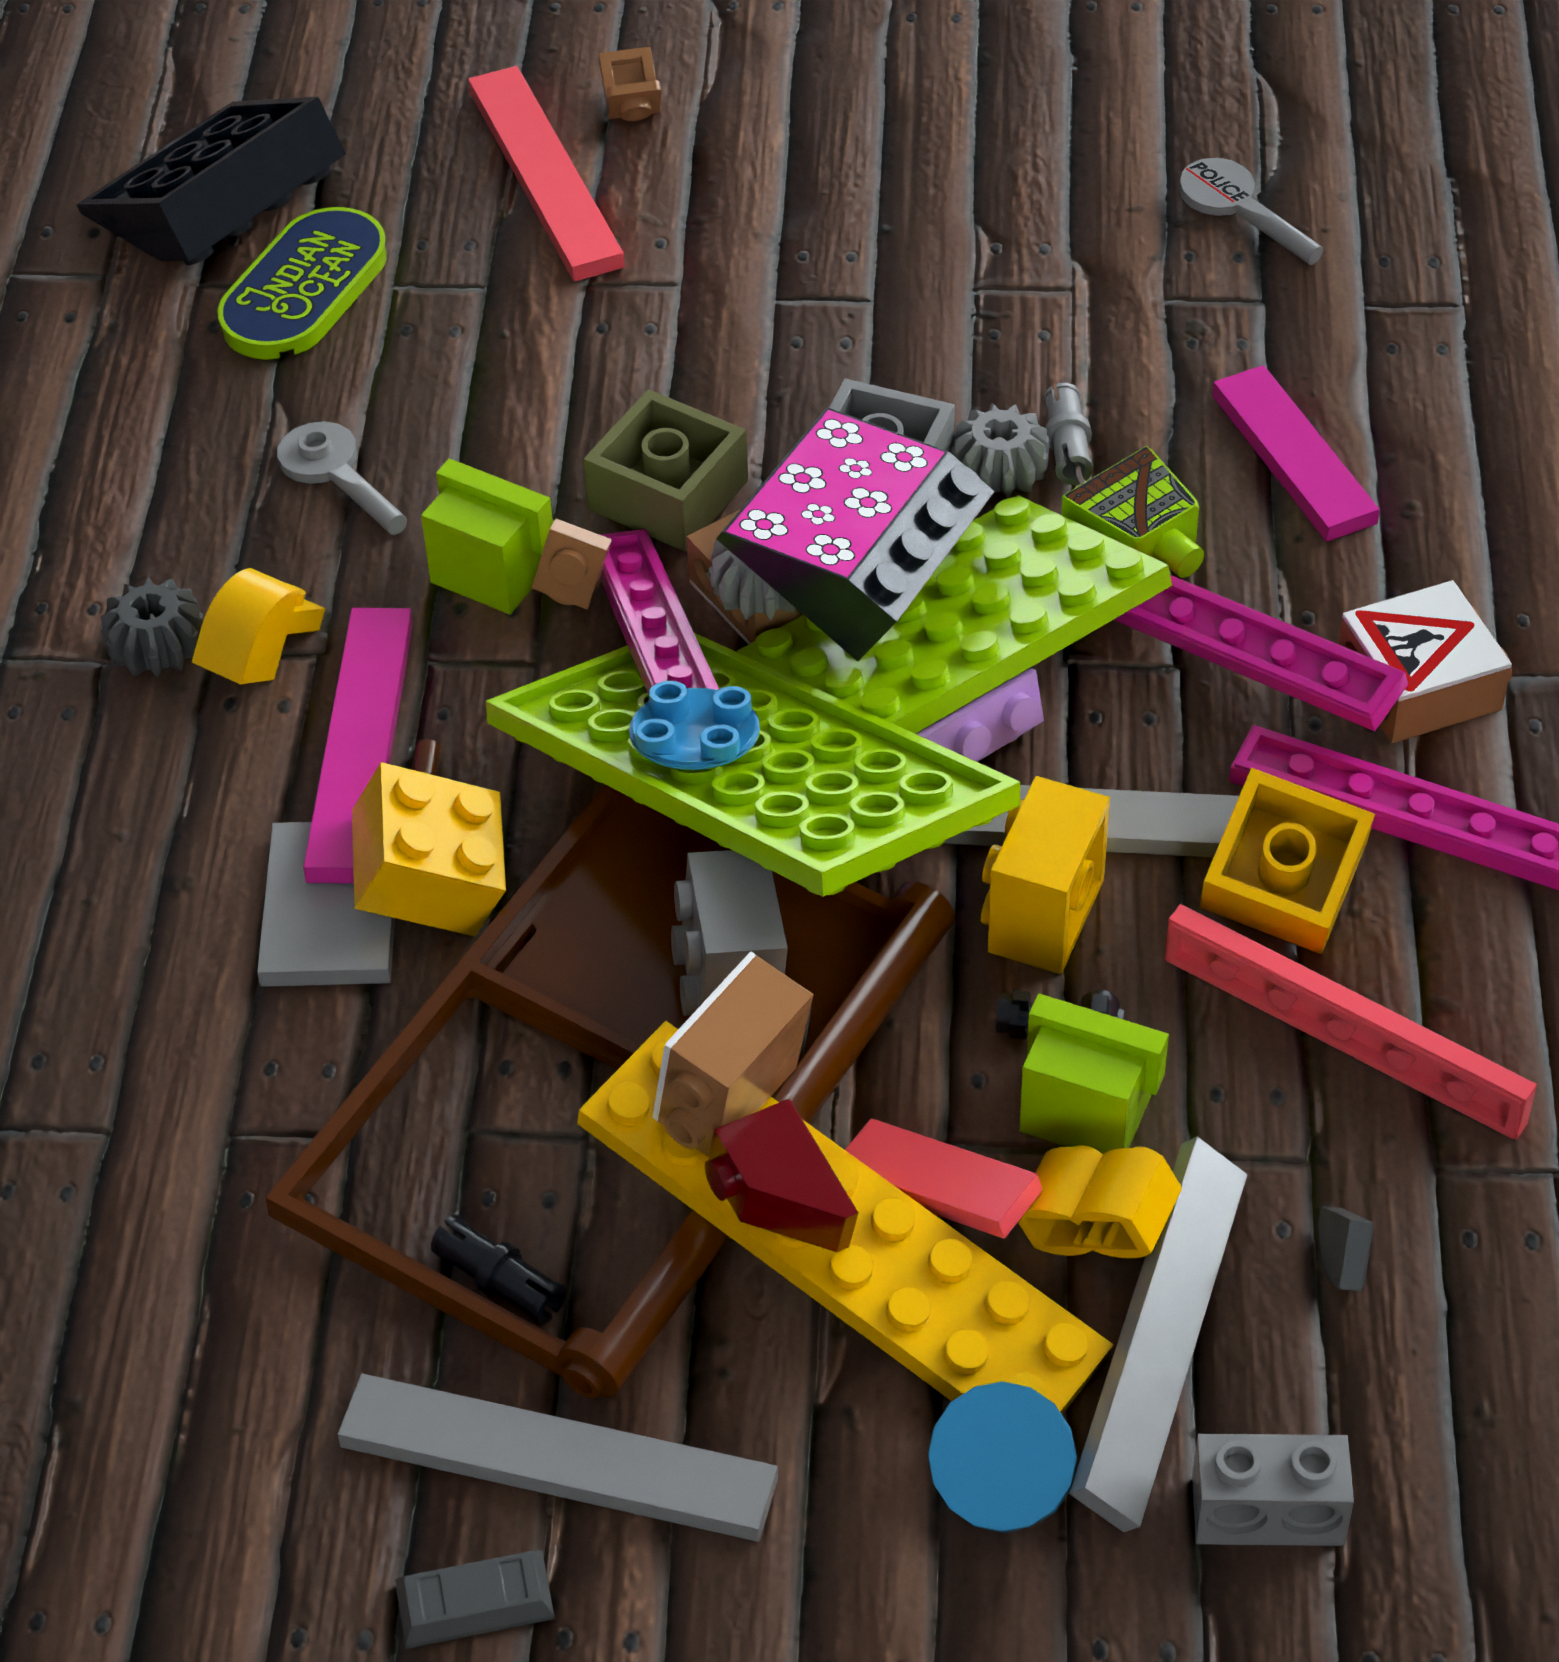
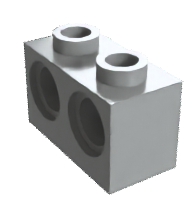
[1192,1434,1354,1546]

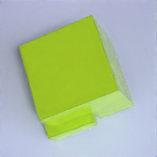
[421,458,554,615]
[1019,993,1169,1154]

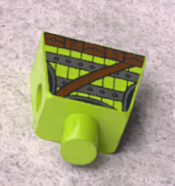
[1061,446,1204,578]

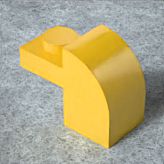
[192,568,326,684]

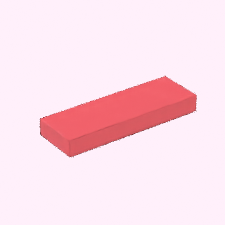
[845,1118,1043,1239]

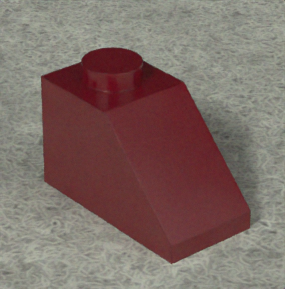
[704,1098,859,1252]

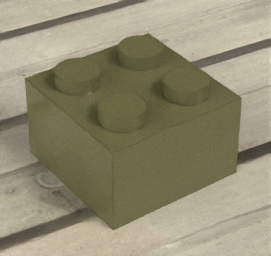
[583,389,749,552]

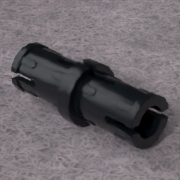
[431,1215,566,1325]

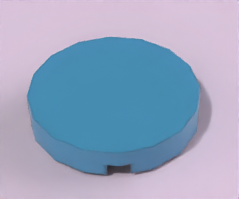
[928,1381,1077,1533]

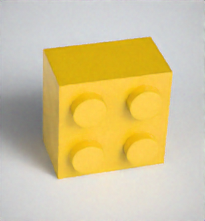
[352,762,506,937]
[1199,767,1375,954]
[981,776,1110,975]

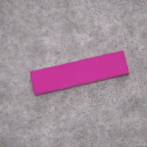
[1212,365,1380,542]

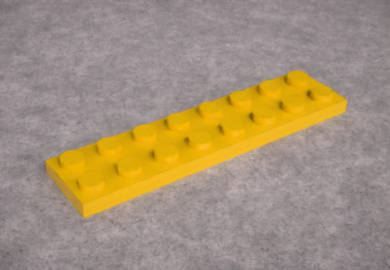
[577,1021,1114,1414]

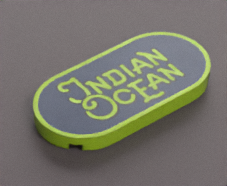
[217,207,387,360]

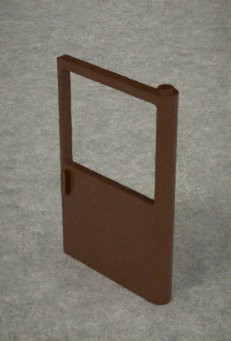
[265,784,955,1399]

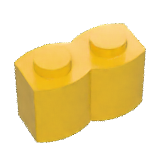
[1018,1145,1182,1258]

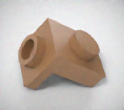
[599,46,661,121]
[531,518,612,610]

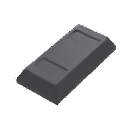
[395,1550,555,1649]

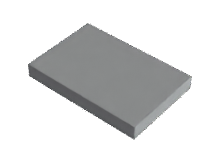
[257,822,395,987]

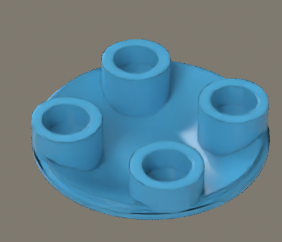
[629,681,760,770]

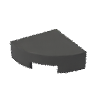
[1319,1206,1374,1291]

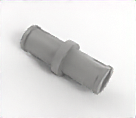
[1043,383,1093,485]

